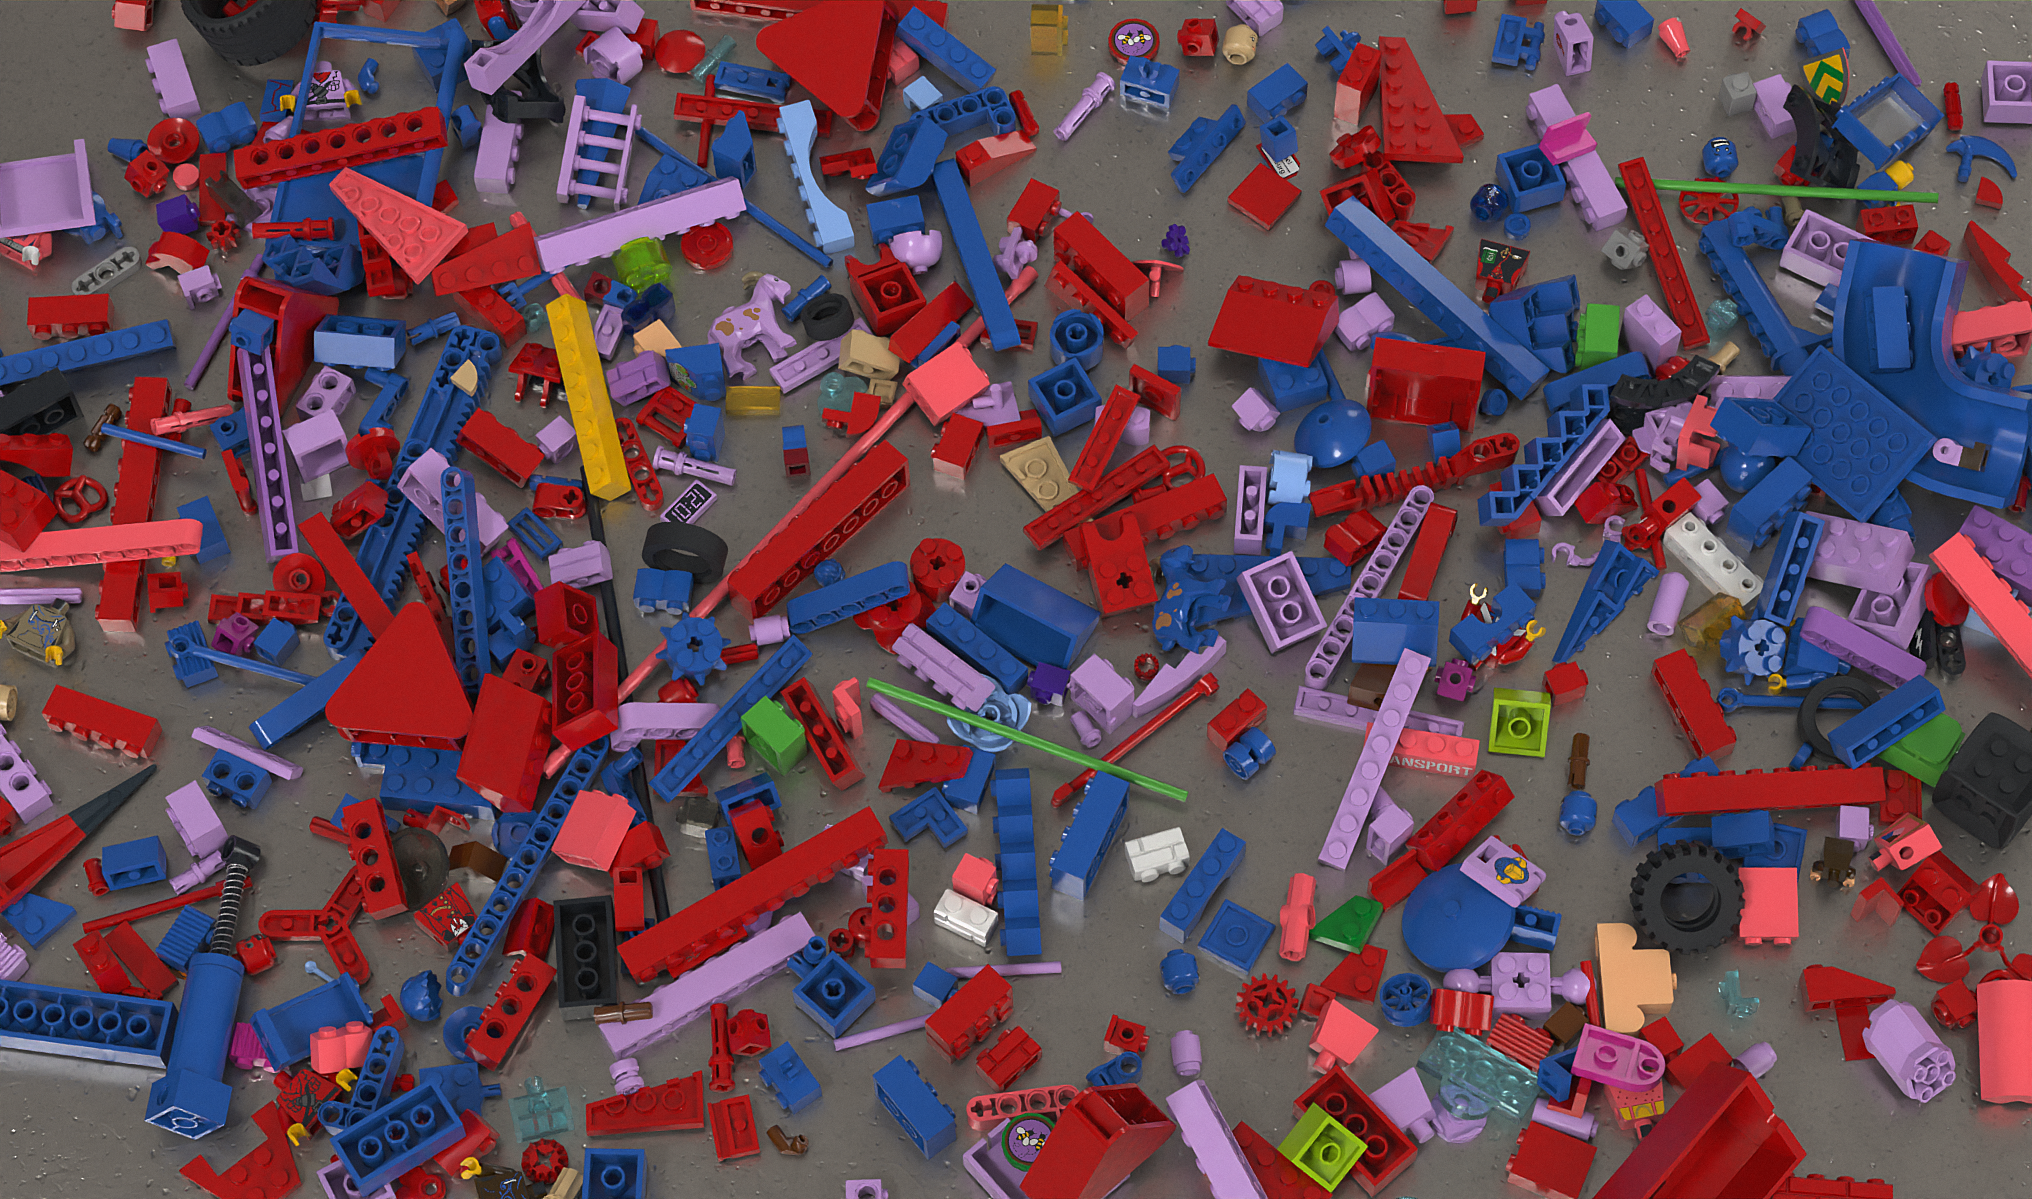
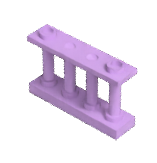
[556,95,642,212]

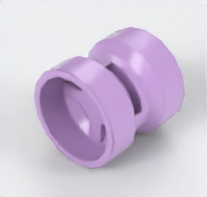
[609,1058,645,1096]

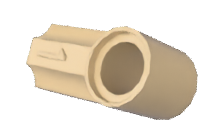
[543,1167,583,1199]

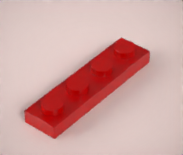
[1068,384,1141,494]

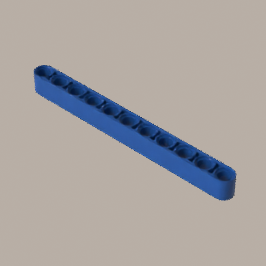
[446,735,609,996]

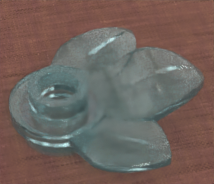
[817,372,868,415]

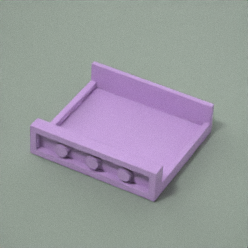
[0,139,96,238]

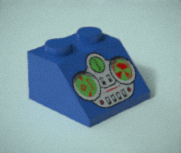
[665,343,727,401]

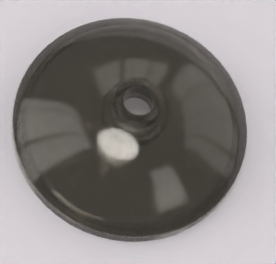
[377,827,450,913]

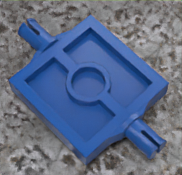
[401,1062,501,1124]

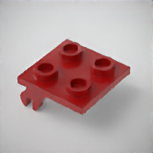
[508,343,563,409]

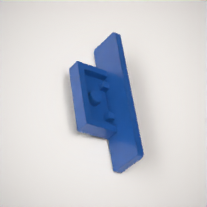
[1168,104,1246,193]

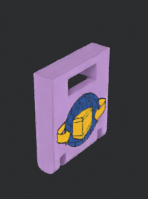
[1460,835,1546,908]

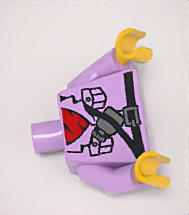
[280,61,362,122]

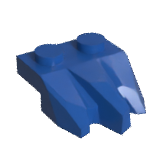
[637,154,709,205]

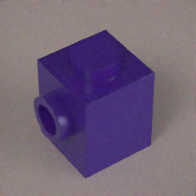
[156,194,200,234]
[1027,662,1071,707]

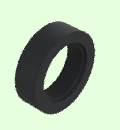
[642,522,728,583]
[1797,676,1881,764]

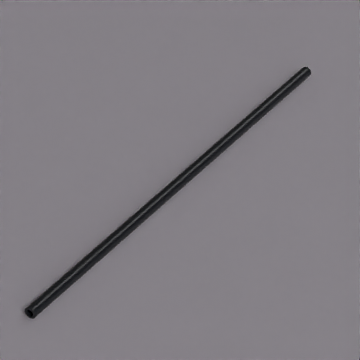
[580,465,671,924]

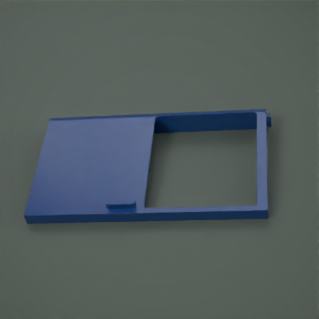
[265,21,467,265]

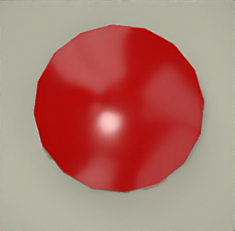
[655,29,706,74]

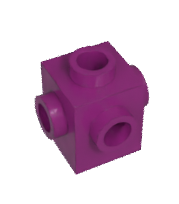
[211,612,259,656]
[1434,658,1476,702]

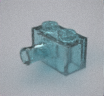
[508,1076,575,1143]

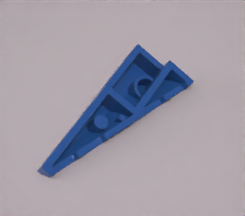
[575,78,631,210]
[1552,540,1660,664]

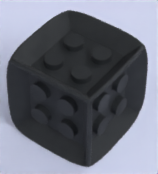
[1932,712,2032,849]

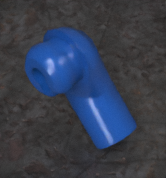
[357,58,380,94]

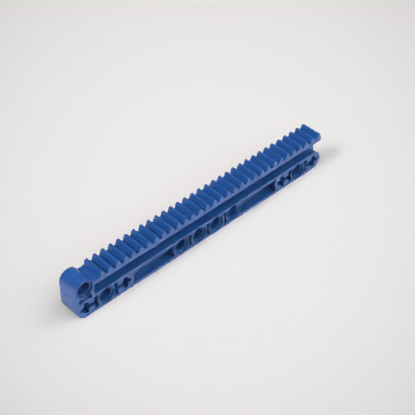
[323,325,503,660]

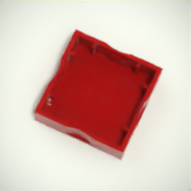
[1366,337,1486,434]

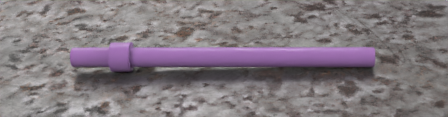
[184,254,264,390]

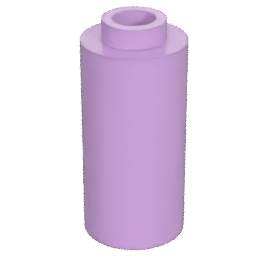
[1647,572,1689,636]
[1531,1097,1599,1142]

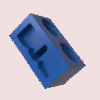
[202,748,272,810]

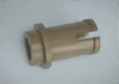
[1782,196,1805,226]

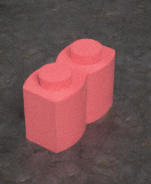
[310,1021,373,1074]

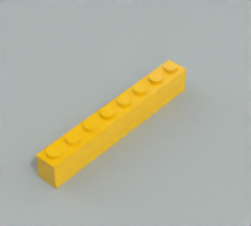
[545,294,631,501]

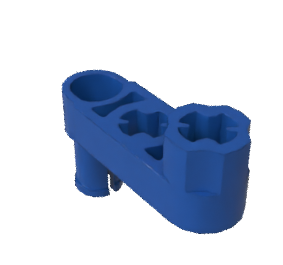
[1728,206,1790,250]
[358,366,409,437]
[601,747,648,831]

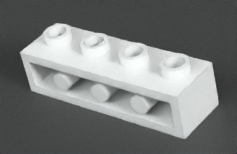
[1662,512,1764,618]

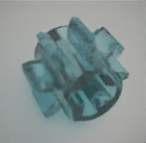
[1705,298,1739,332]

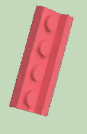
[1977,980,2032,1104]

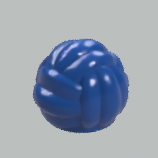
[814,558,846,587]

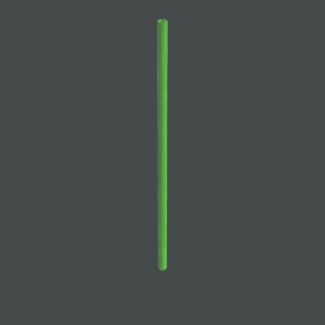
[1615,177,1939,204]
[866,677,1189,802]

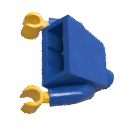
[1768,617,1851,695]

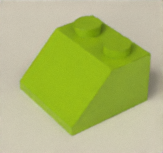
[1488,687,1551,757]
[1277,1102,1368,1193]

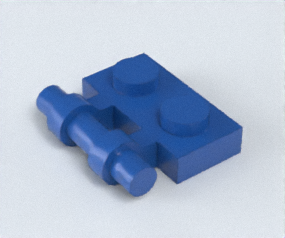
[1491,14,1545,71]

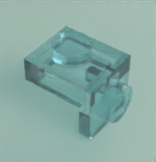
[1719,971,1760,1017]

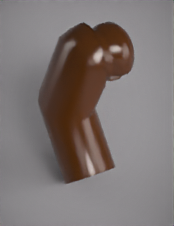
[766,1125,809,1155]

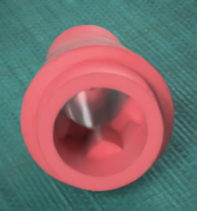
[1658,17,1691,58]

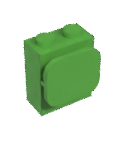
[1876,713,1966,788]

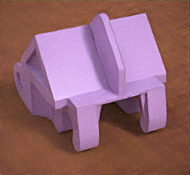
[1632,401,1692,473]

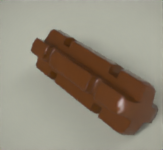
[83,403,122,452]

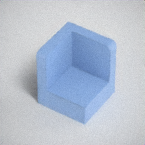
[903,76,943,110]

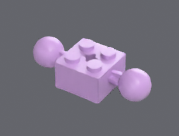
[1443,952,1597,1020]

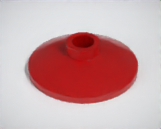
[147,118,200,164]
[273,553,327,595]

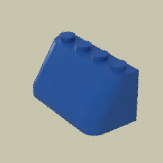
[970,563,1101,670]

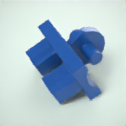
[1315,26,1361,75]

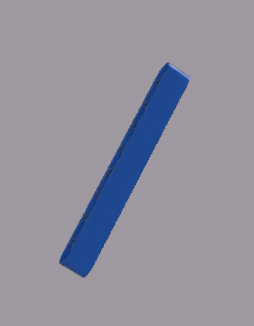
[931,158,1021,352]
[440,467,491,709]

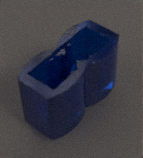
[621,282,676,340]

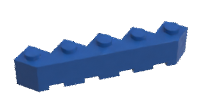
[1477,384,1610,526]
[990,768,1042,956]

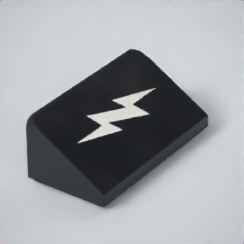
[1909,608,1937,670]

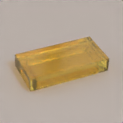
[725,386,781,415]

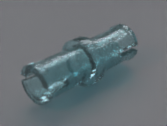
[690,34,737,82]

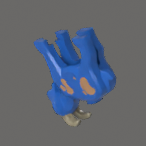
[1149,545,1231,654]

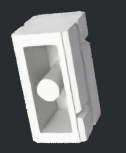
[1125,827,1190,882]
[934,888,999,948]

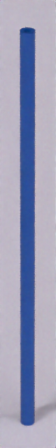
[622,112,833,269]

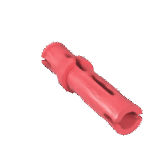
[151,403,233,436]

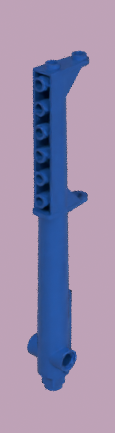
[1698,206,1916,544]

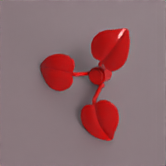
[1916,873,2032,983]

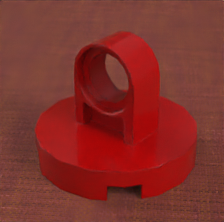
[345,427,401,480]

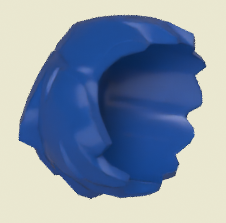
[400,970,443,1022]

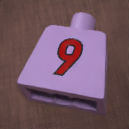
[1553,11,1593,76]

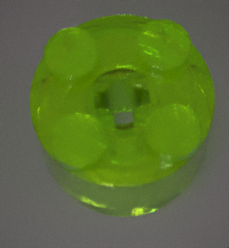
[611,237,673,295]

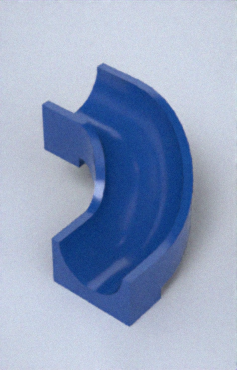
[1832,238,2032,509]

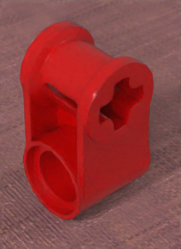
[532,483,587,520]

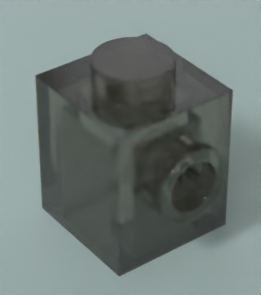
[676,796,721,839]

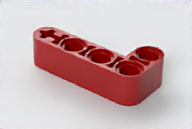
[1397,502,1458,601]

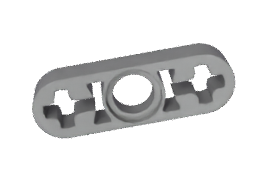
[71,247,142,295]

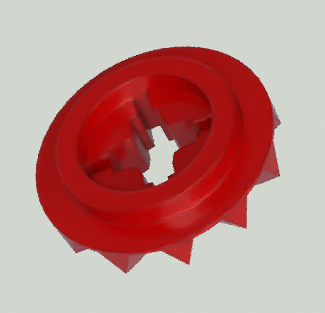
[521,1138,568,1185]

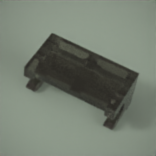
[205,170,263,229]

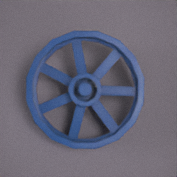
[1379,973,1432,1027]

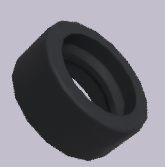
[800,293,855,341]

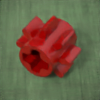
[206,218,241,253]

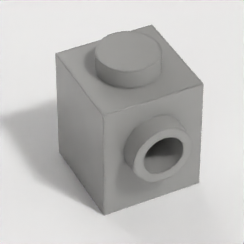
[1718,72,1757,117]

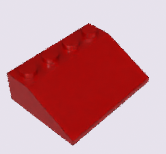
[1208,275,1339,368]
[456,673,552,813]

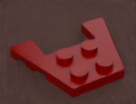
[179,1100,303,1199]

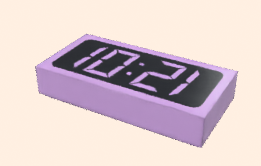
[660,479,717,524]

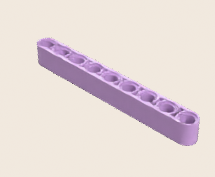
[1304,485,1434,691]

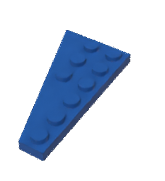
[1187,554,1351,627]

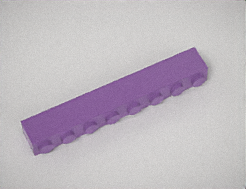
[237,345,299,563]

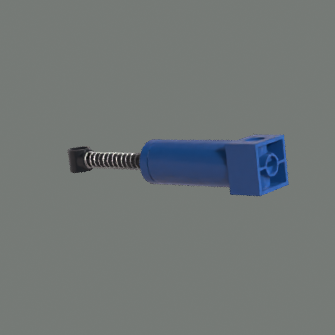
[144,835,261,1140]

